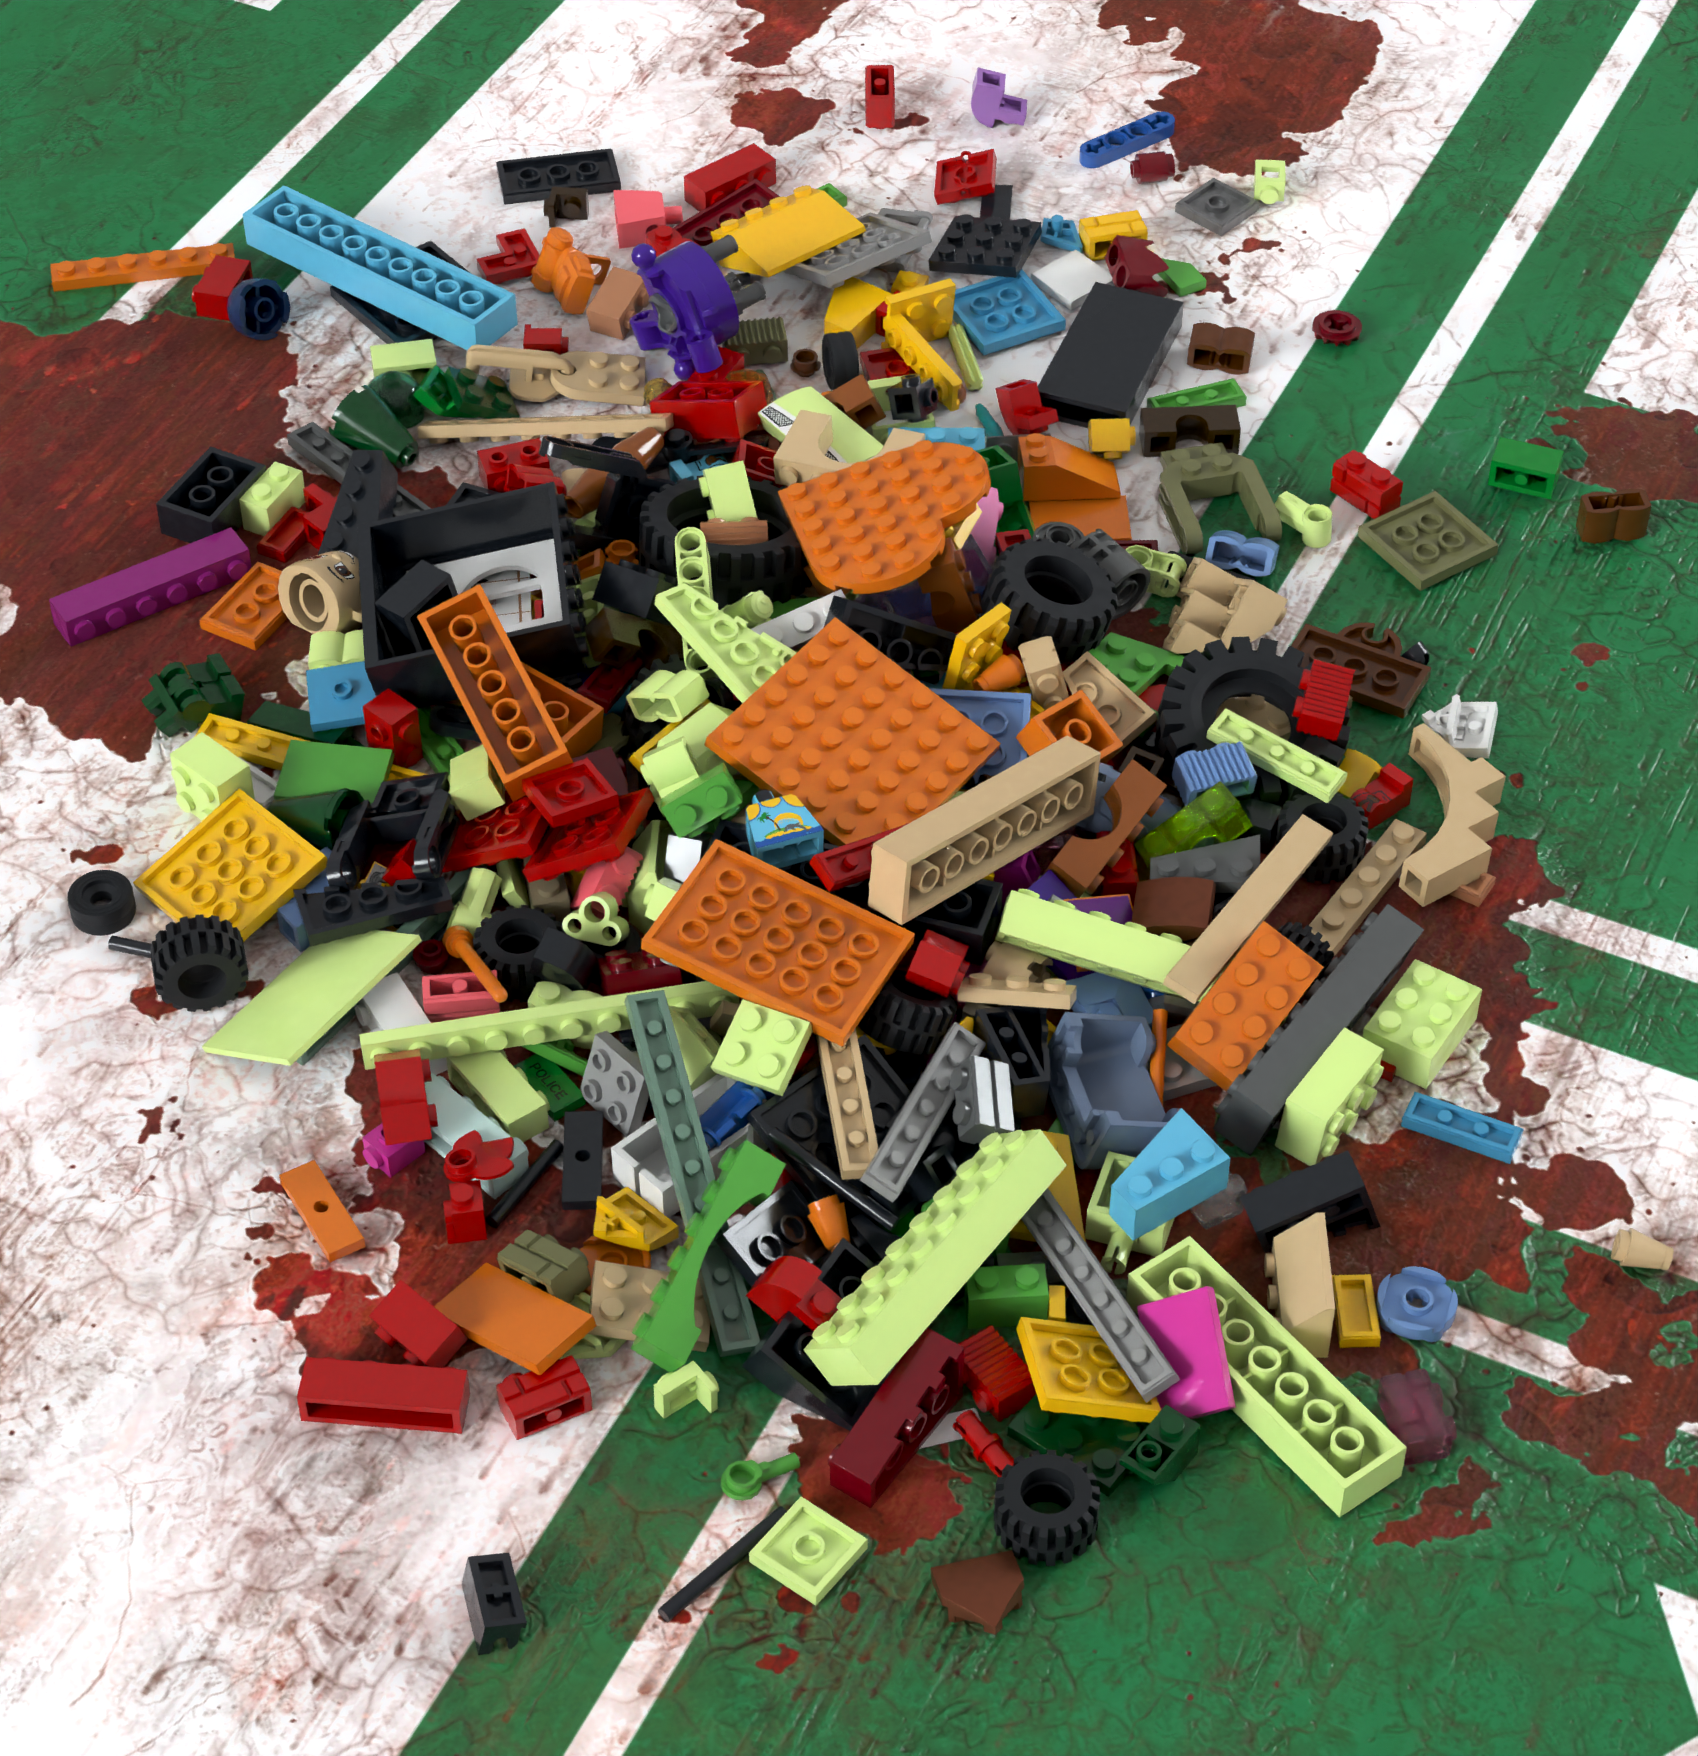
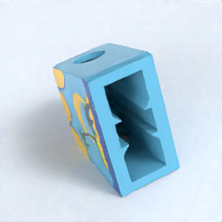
[745,790,824,868]

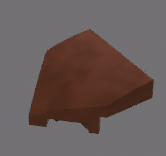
[930,1550,1024,1635]

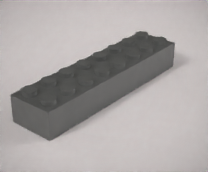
[1213,904,1424,1156]

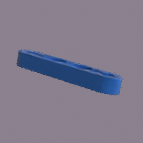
[1079,112,1175,168]

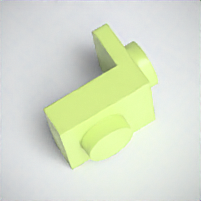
[654,1361,719,1419]

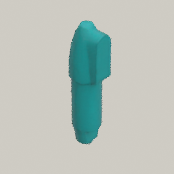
[975,403,1004,437]

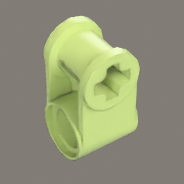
[1126,545,1187,598]

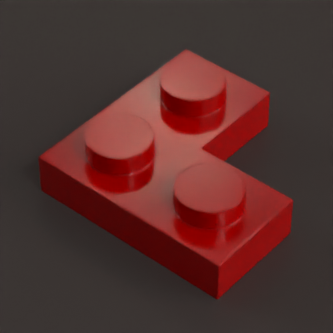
[477,228,540,284]

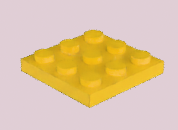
[1016,1317,1161,1423]

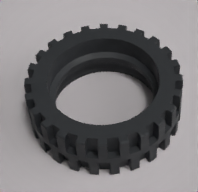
[638,475,812,610]

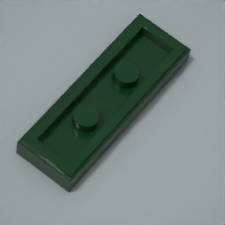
[247,701,354,745]

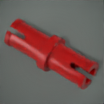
[953,1410,1014,1477]

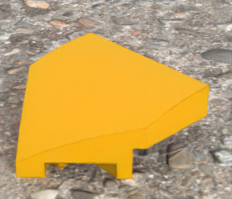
[594,1187,679,1252]

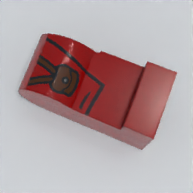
[1350,763,1414,829]

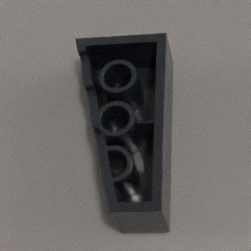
[824,595,957,671]

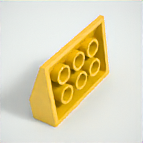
[711,185,866,278]

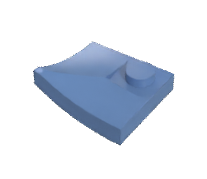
[1066,972,1153,1032]

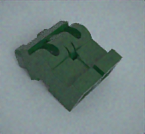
[141,653,245,738]

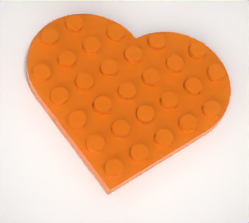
[778,440,991,594]

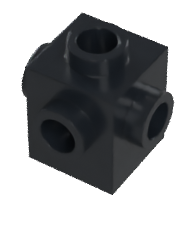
[887,374,938,423]

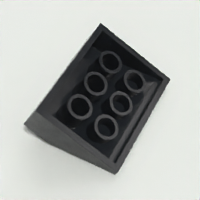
[742,1238,898,1431]

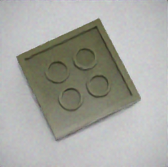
[1358,491,1499,591]

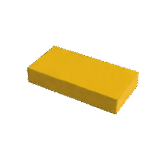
[1332,1274,1381,1348]

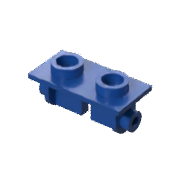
[699,1081,766,1152]

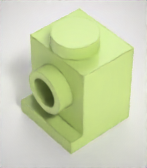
[1253,159,1286,204]

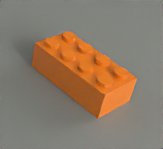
[1167,921,1324,1092]

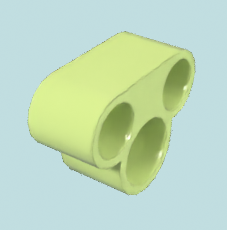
[562,892,630,946]

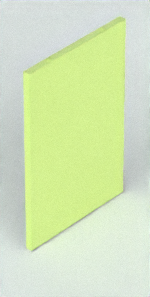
[202,930,422,1066]

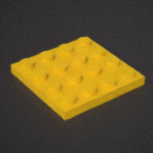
[133,788,328,942]

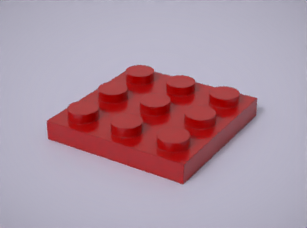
[522,787,655,883]
[442,790,549,873]

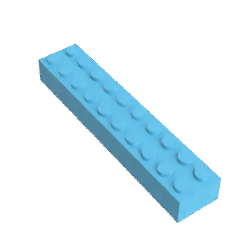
[243,186,518,351]

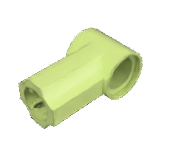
[1275,491,1332,548]
[446,867,502,939]

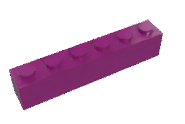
[49,527,252,647]

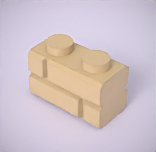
[1018,636,1069,710]

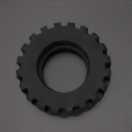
[981,538,1118,664]

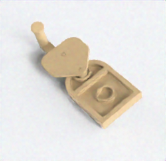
[465,345,646,406]

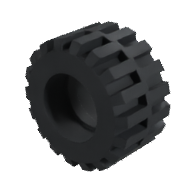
[1275,792,1368,884]
[473,905,565,1003]
[150,914,249,1012]
[858,970,958,1055]
[994,1450,1100,1566]

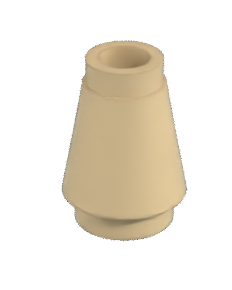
[1611,1228,1674,1270]

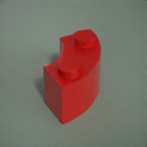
[905,929,970,998]
[374,1049,438,1146]

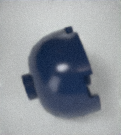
[227,278,291,341]

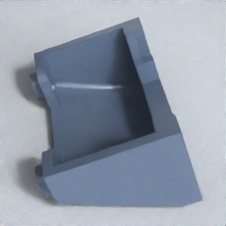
[1048,1012,1181,1170]

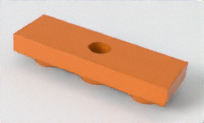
[279,1160,366,1263]

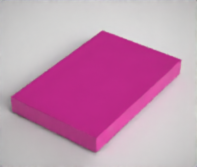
[1137,1286,1236,1419]

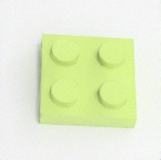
[711,999,812,1096]
[749,1497,868,1606]

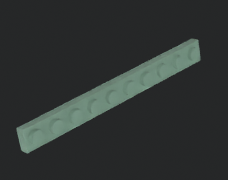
[624,990,760,1357]

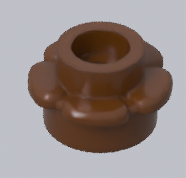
[790,349,821,377]

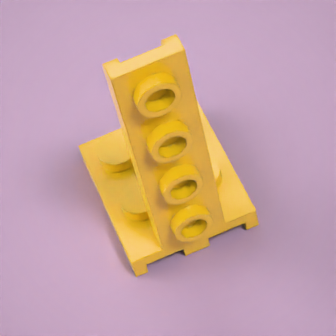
[881,278,962,412]
[942,602,1045,720]

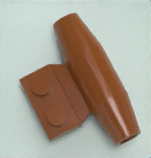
[565,427,664,543]

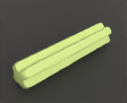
[947,324,983,391]

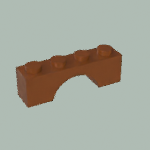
[1043,759,1167,898]

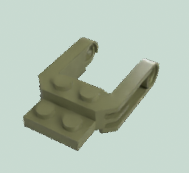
[1158,442,1282,555]

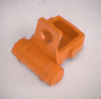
[531,227,611,314]

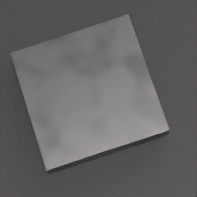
[1175,178,1259,236]

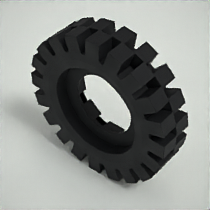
[1156,636,1351,810]

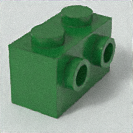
[1488,437,1564,500]

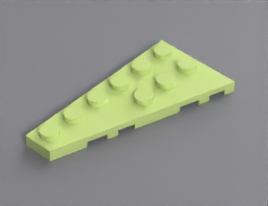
[654,583,797,704]

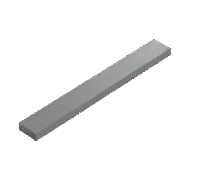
[1021,1188,1180,1403]

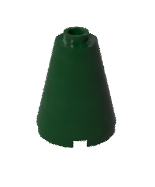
[329,385,419,468]
[267,788,364,851]

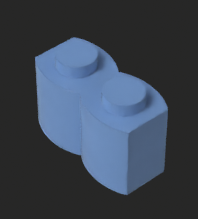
[1205,530,1279,576]

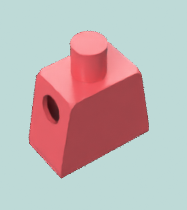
[613,190,683,249]

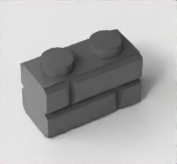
[950,1055,1015,1144]

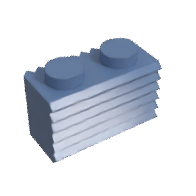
[1172,741,1258,808]

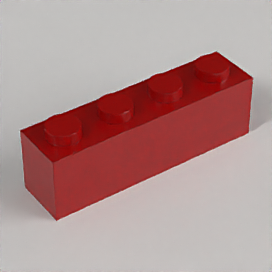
[297,1357,470,1434]

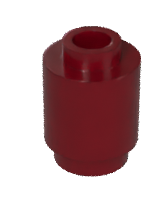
[1130,151,1175,184]

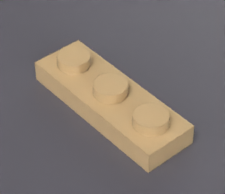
[958,973,1077,1010]

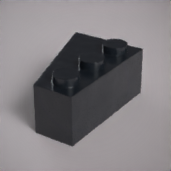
[972,1005,1051,1119]
[1240,1150,1381,1253]

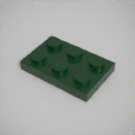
[1007,1394,1147,1497]

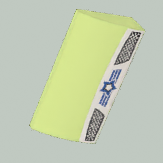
[758,386,883,463]

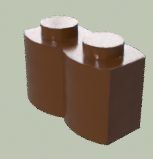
[1187,322,1255,375]
[1576,489,1652,544]

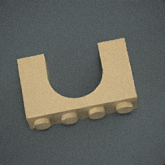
[773,410,925,486]

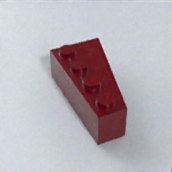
[828,1327,964,1508]

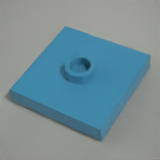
[306,661,376,732]

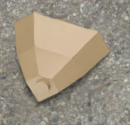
[1162,557,1288,654]

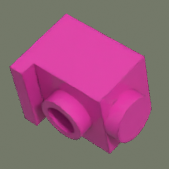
[362,1123,425,1178]

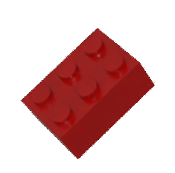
[649,381,767,443]

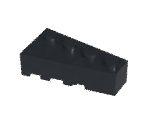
[318,450,398,558]

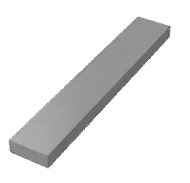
[860,1022,986,1203]

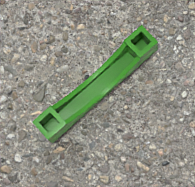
[630,1140,786,1372]

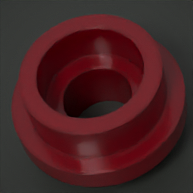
[413,940,450,974]

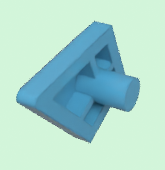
[1040,215,1083,253]

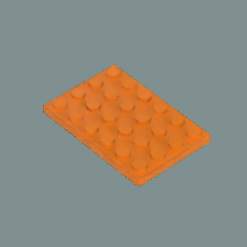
[641,839,915,1047]

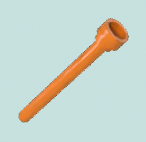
[442,925,508,1003]

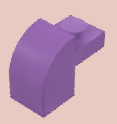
[971,67,1027,128]

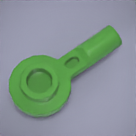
[721,1452,800,1501]

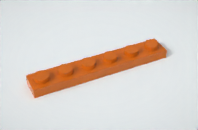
[50,243,235,292]

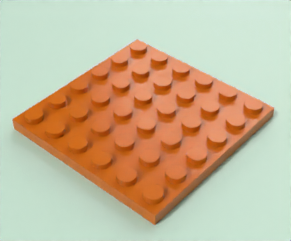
[704,617,1001,846]

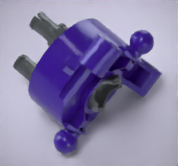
[629,234,766,381]

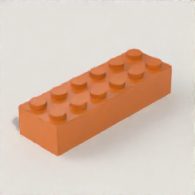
[417,584,573,802]

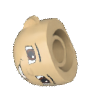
[278,550,362,634]

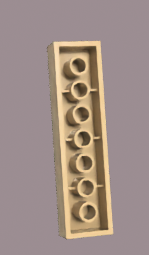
[868,735,1101,925]

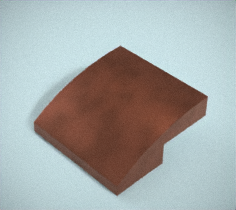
[1131,877,1216,941]

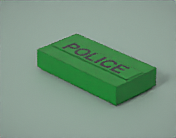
[513,1054,586,1122]

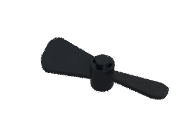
[592,428,770,476]

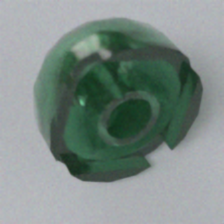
[367,371,426,429]

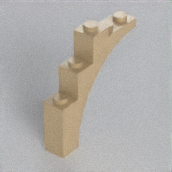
[1399,723,1506,907]

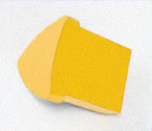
[1337,748,1382,799]

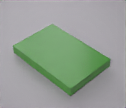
[273,740,394,804]

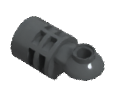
[1032,522,1150,620]

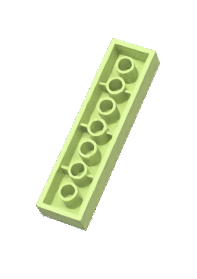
[803,1129,1067,1386]
[1126,1236,1407,1517]

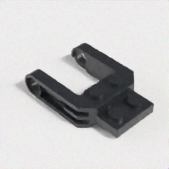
[539,436,676,555]
[326,772,461,891]

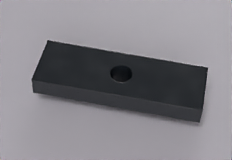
[562,1111,604,1210]

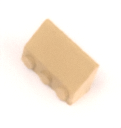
[1264,1213,1335,1358]

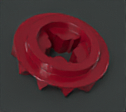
[1312,310,1362,347]

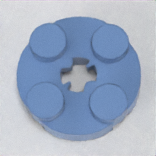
[1376,1266,1458,1342]

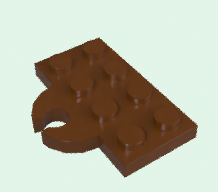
[1291,622,1431,719]

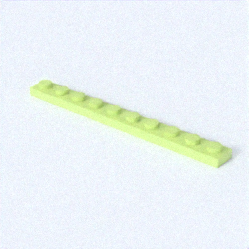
[359,981,740,1070]

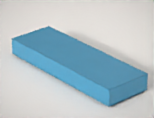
[1401,1092,1524,1164]

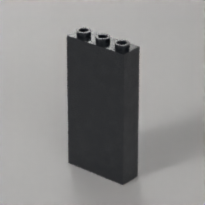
[1038,282,1184,428]

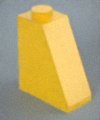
[824,277,892,349]

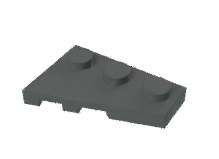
[1150,835,1260,893]

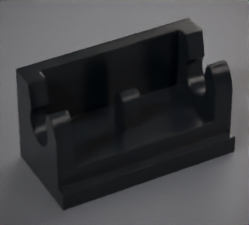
[462,1553,527,1655]

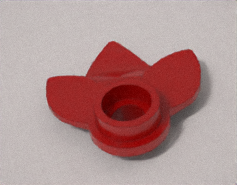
[443,1130,514,1182]

